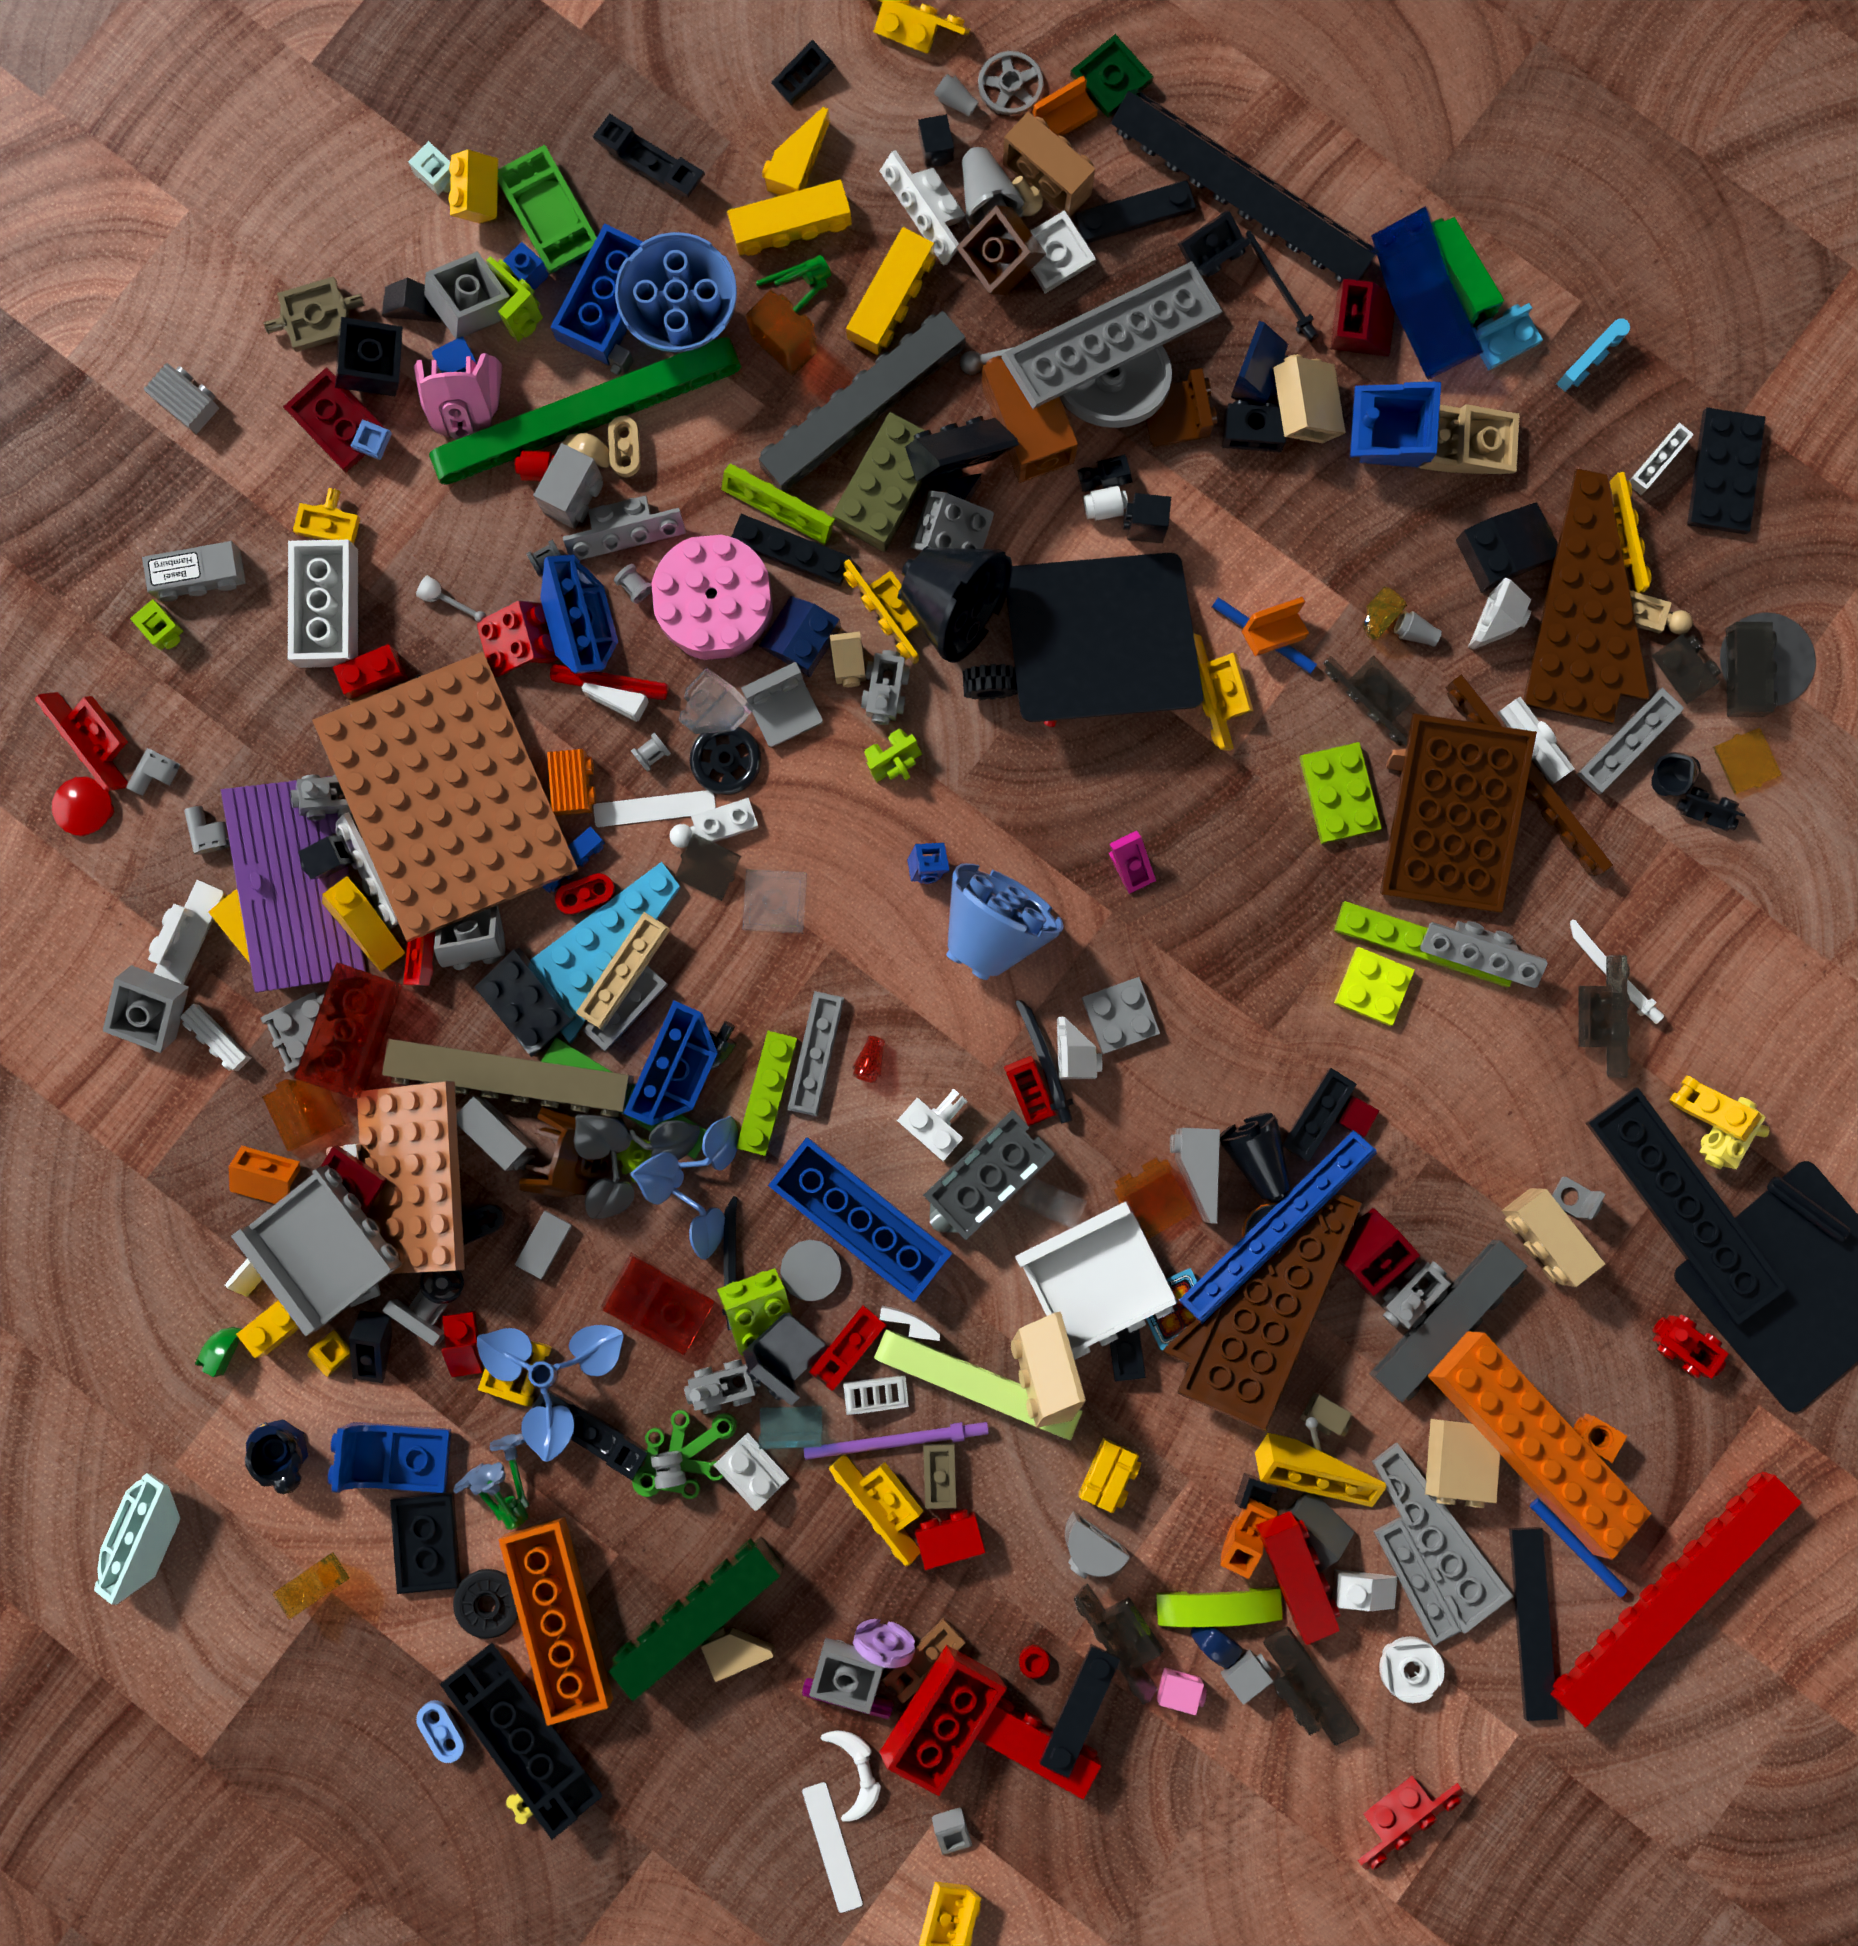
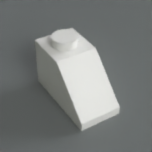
[1332,1569,1398,1611]

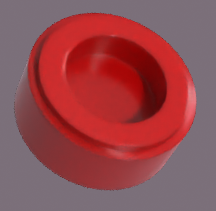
[1019,1645,1050,1679]

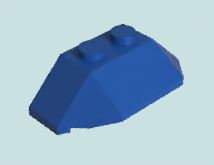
[540,555,618,674]
[623,1000,717,1126]

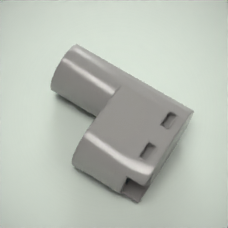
[126,748,181,796]
[184,806,230,855]

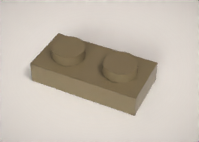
[923,1443,956,1509]

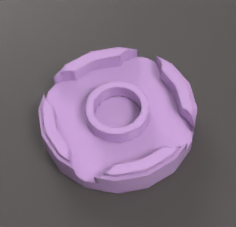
[853,1619,916,1668]

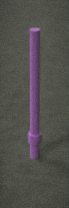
[804,1422,989,1460]

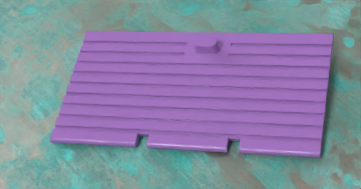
[221,776,367,993]

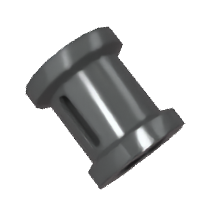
[526,539,562,577]

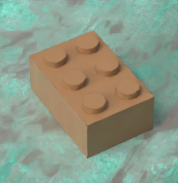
[1003,111,1095,218]

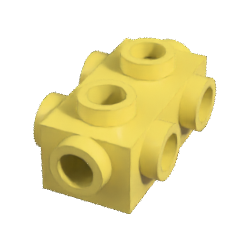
[1699,1097,1769,1169]

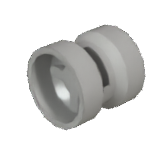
[651,1451,686,1489]

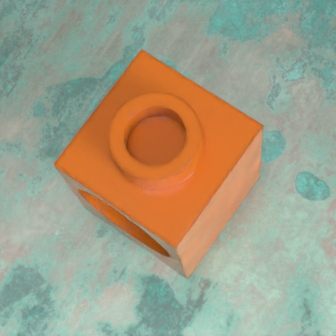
[1573,1413,1627,1463]

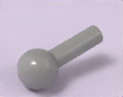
[960,347,1014,375]

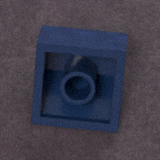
[1231,321,1288,406]
[759,596,841,678]

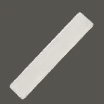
[593,790,715,827]
[802,1782,863,1913]

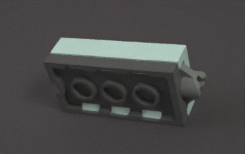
[923,1110,1056,1240]

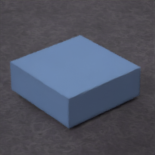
[351,419,392,460]

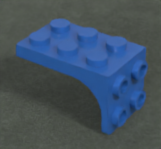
[328,1422,452,1493]

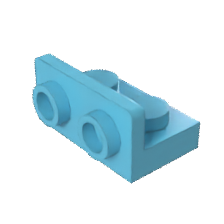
[1471,303,1543,371]

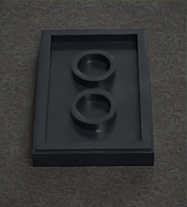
[390,1492,461,1594]

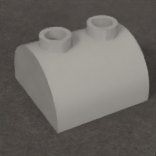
[434,905,505,970]
[1065,1511,1130,1579]
[809,1638,883,1714]

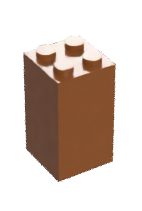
[981,356,1078,484]

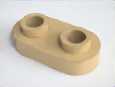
[608,416,641,477]

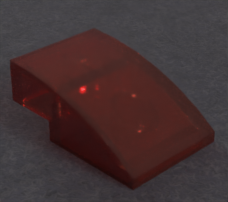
[601,1252,715,1355]

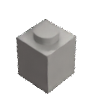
[1220,1649,1273,1705]

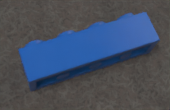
[542,826,605,893]

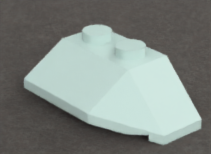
[94,1473,181,1605]

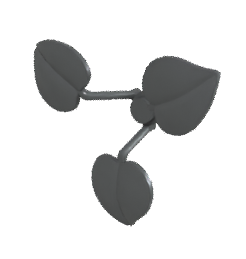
[574,1115,700,1219]

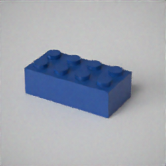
[550,223,643,366]

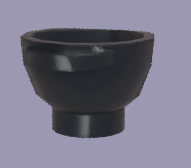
[1651,752,1701,796]

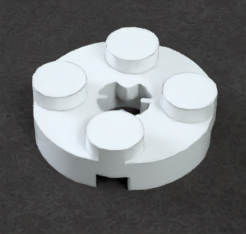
[1379,1636,1444,1703]

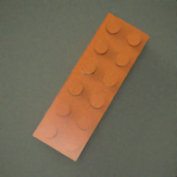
[498,1516,613,1726]

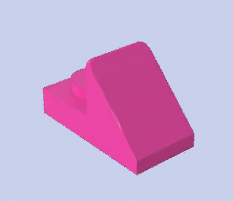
[1109,830,1156,894]

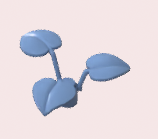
[630,1116,739,1260]
[477,1325,624,1462]

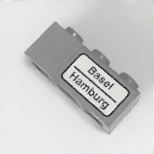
[142,541,246,601]

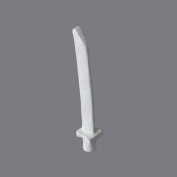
[1570,920,1665,1024]

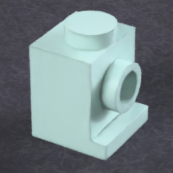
[408,141,451,195]

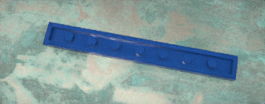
[1179,1130,1377,1324]

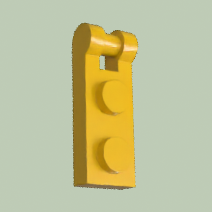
[1669,1076,1762,1142]

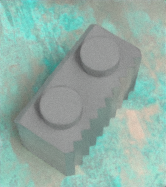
[144,363,219,434]

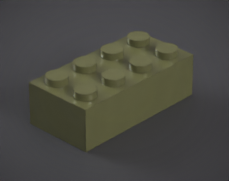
[832,412,926,552]

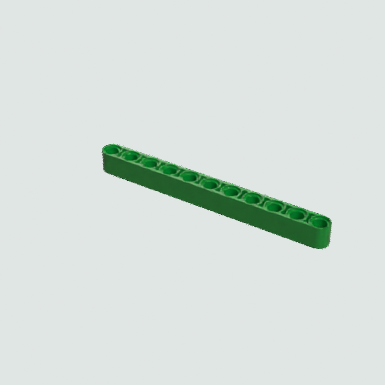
[429,337,741,485]

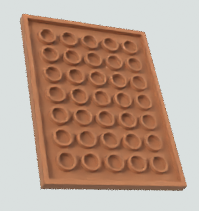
[312,652,578,942]

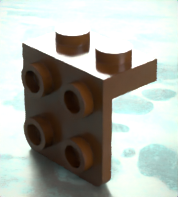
[1146,368,1217,447]

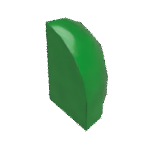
[195,1327,242,1377]

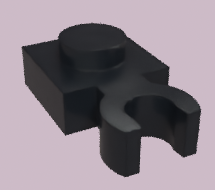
[1077,454,1133,492]

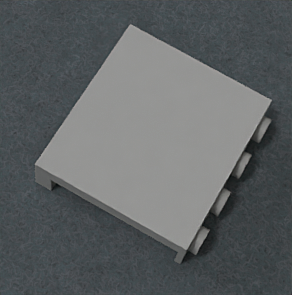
[231,1165,402,1336]

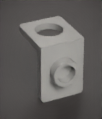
[1552,1177,1605,1220]

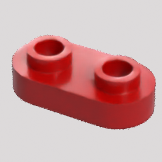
[555,873,615,915]

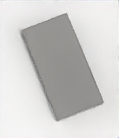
[515,1210,572,1279]

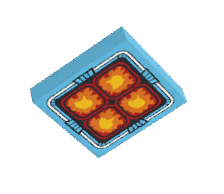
[1146,1268,1197,1350]

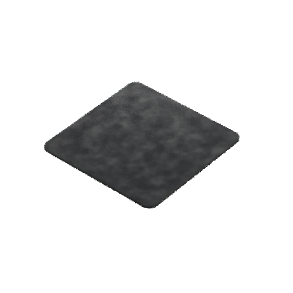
[1006,552,1203,722]
[1674,1161,1858,1412]

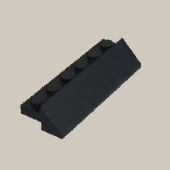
[440,1642,603,1840]

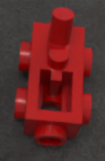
[1652,1314,1729,1379]

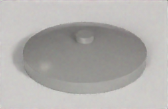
[1059,345,1172,428]

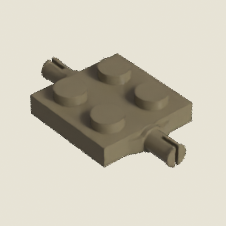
[264,276,365,352]

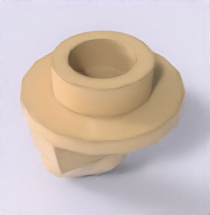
[1013,176,1043,216]

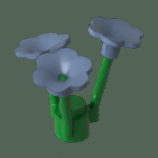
[453,1433,529,1530]

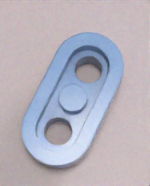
[416,1700,466,1763]

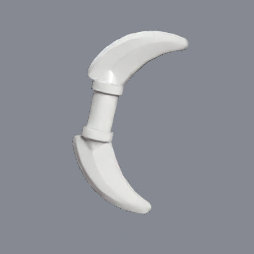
[821,1731,881,1822]

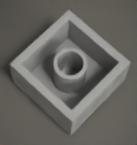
[424,251,510,339]
[533,443,603,529]
[103,965,189,1053]

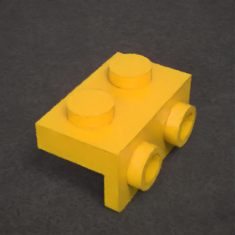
[919,1882,981,1946]

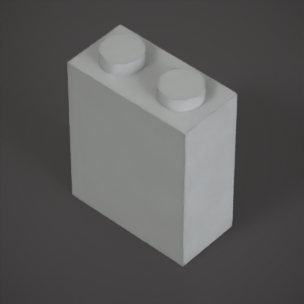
[456,1096,538,1171]

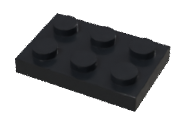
[475,948,576,1057]

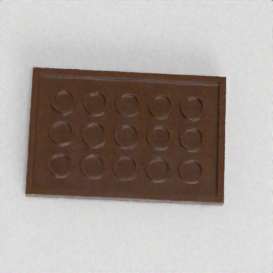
[1380,713,1537,913]

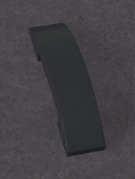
[593,113,705,198]
[532,1390,649,1480]

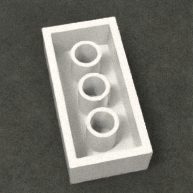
[288,539,358,668]

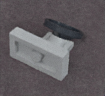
[383,1270,464,1346]

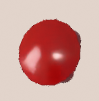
[52,777,114,837]

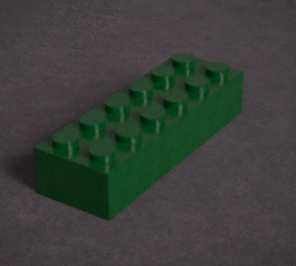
[609,1537,785,1702]

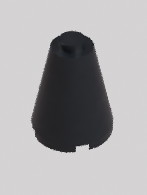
[1220,1113,1290,1202]

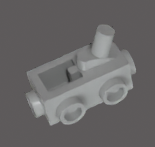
[861,650,910,725]
[290,774,353,821]
[1381,1261,1450,1329]
[684,1359,761,1414]

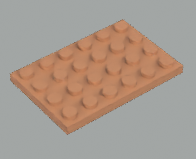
[357,1081,465,1274]

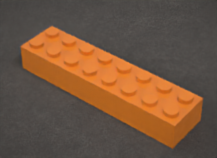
[1428,1331,1652,1560]

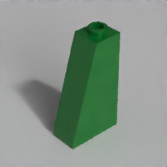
[1421,217,1504,335]

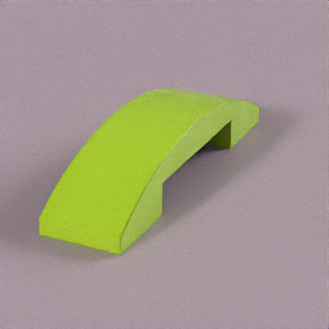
[1156,1587,1282,1627]

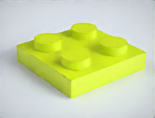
[1334,947,1415,1026]

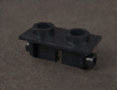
[1676,786,1746,831]

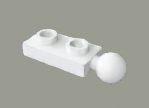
[670,797,758,848]

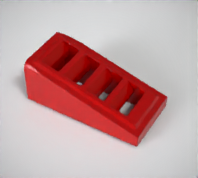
[1004,1056,1056,1126]

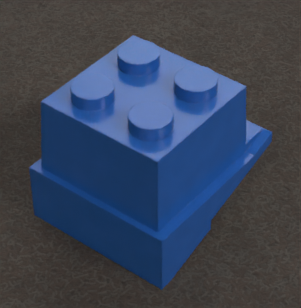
[1350,382,1441,468]

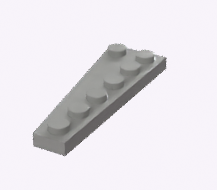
[1372,1443,1513,1634]

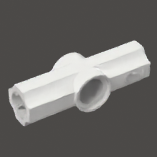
[1497,697,1575,785]

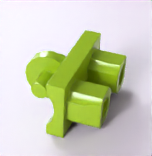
[864,728,922,783]

